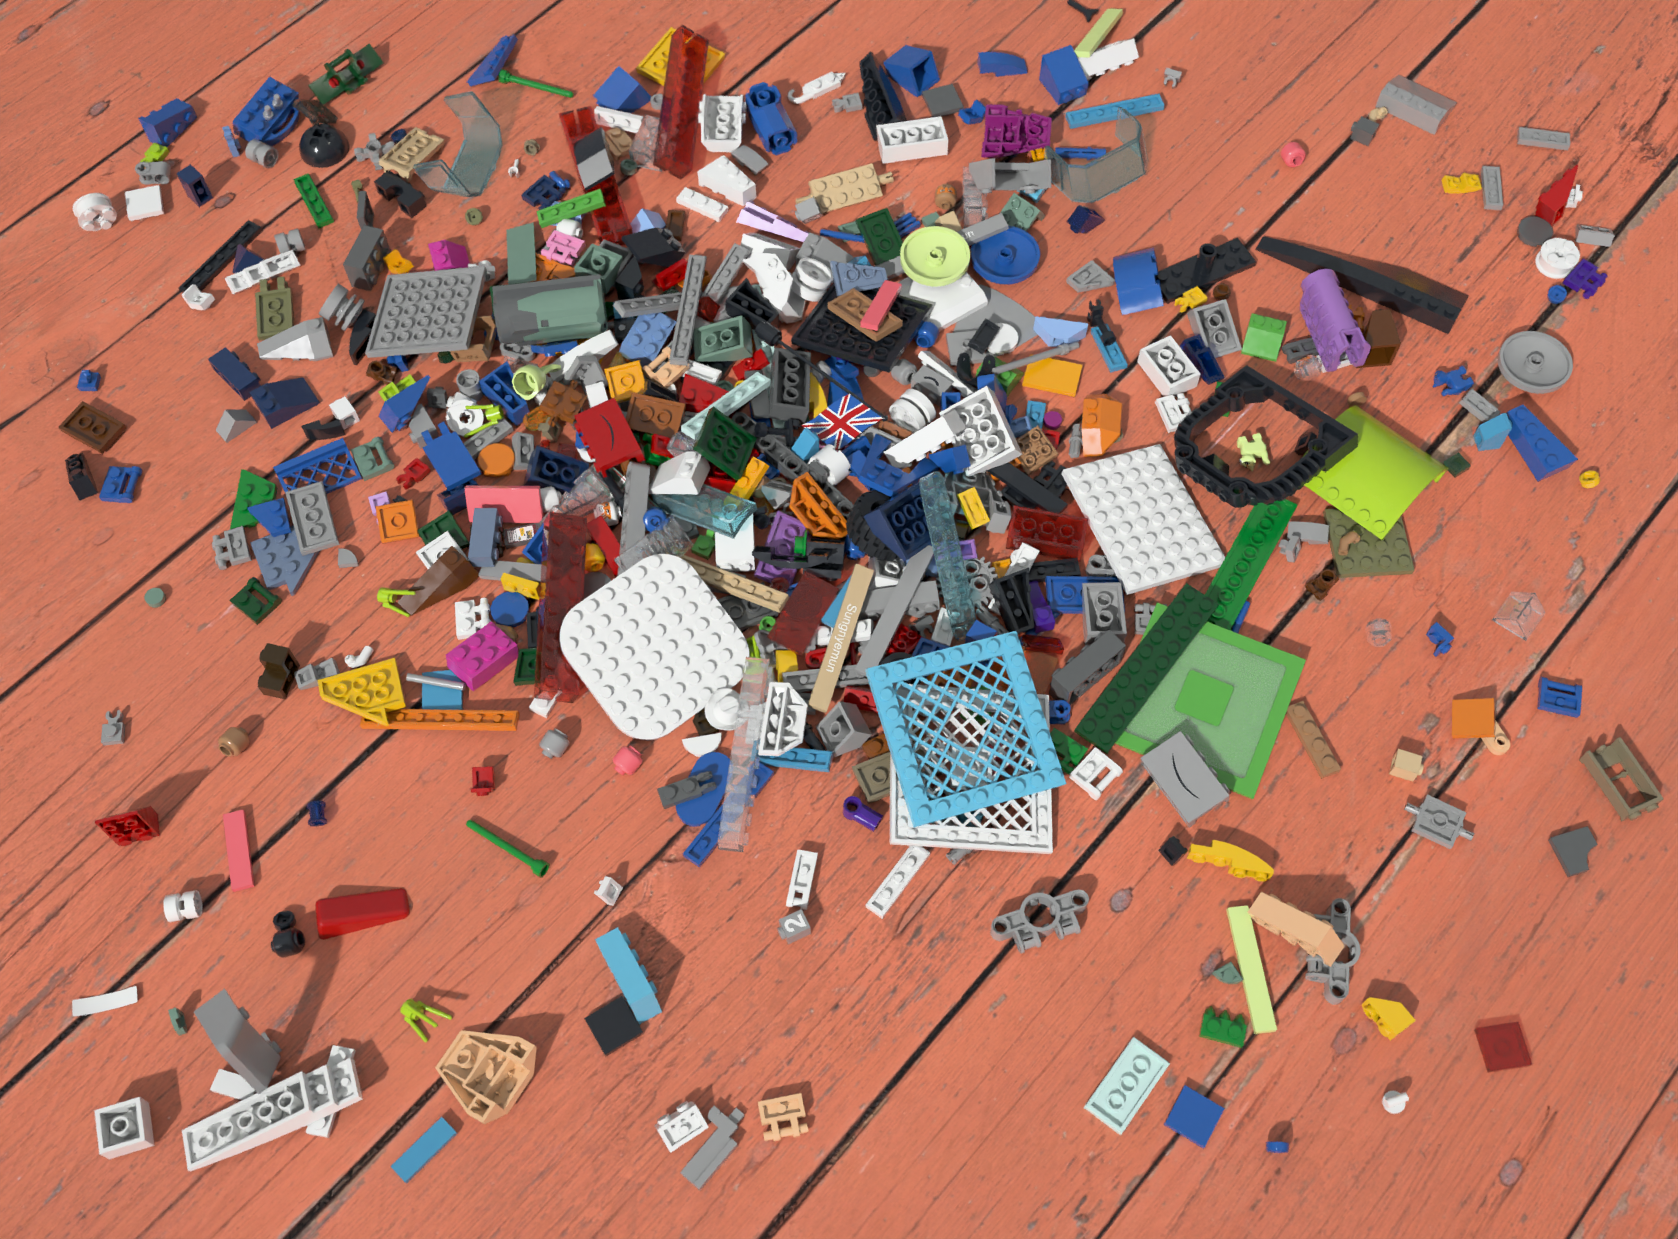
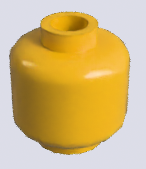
[577,543,605,572]

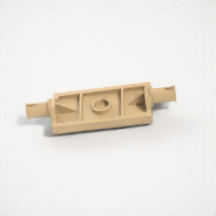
[795,163,894,214]

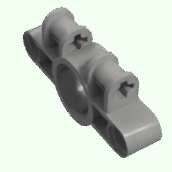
[990,889,1089,954]
[1305,898,1361,1005]

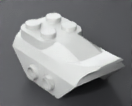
[698,94,746,152]
[742,253,806,323]

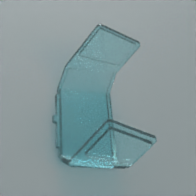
[413,91,503,197]
[1044,107,1148,203]

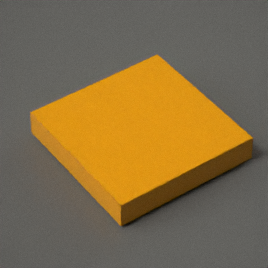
[604,360,648,403]

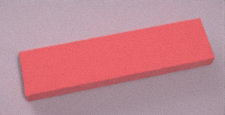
[860,280,902,331]
[223,810,255,892]

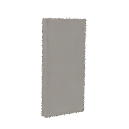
[285,481,340,556]

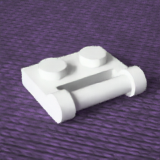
[1069,747,1123,800]

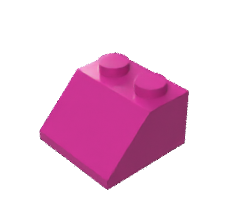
[428,240,470,271]

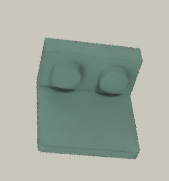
[999,193,1045,232]

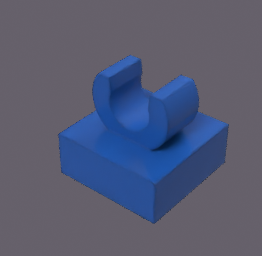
[387,355,409,372]
[77,370,101,391]

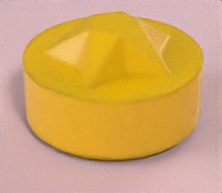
[1579,471,1600,488]

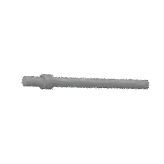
[992,342,1079,375]

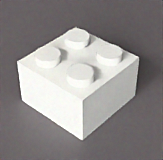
[94,1097,154,1159]

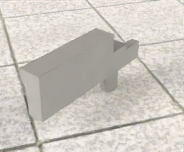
[680,1106,745,1191]

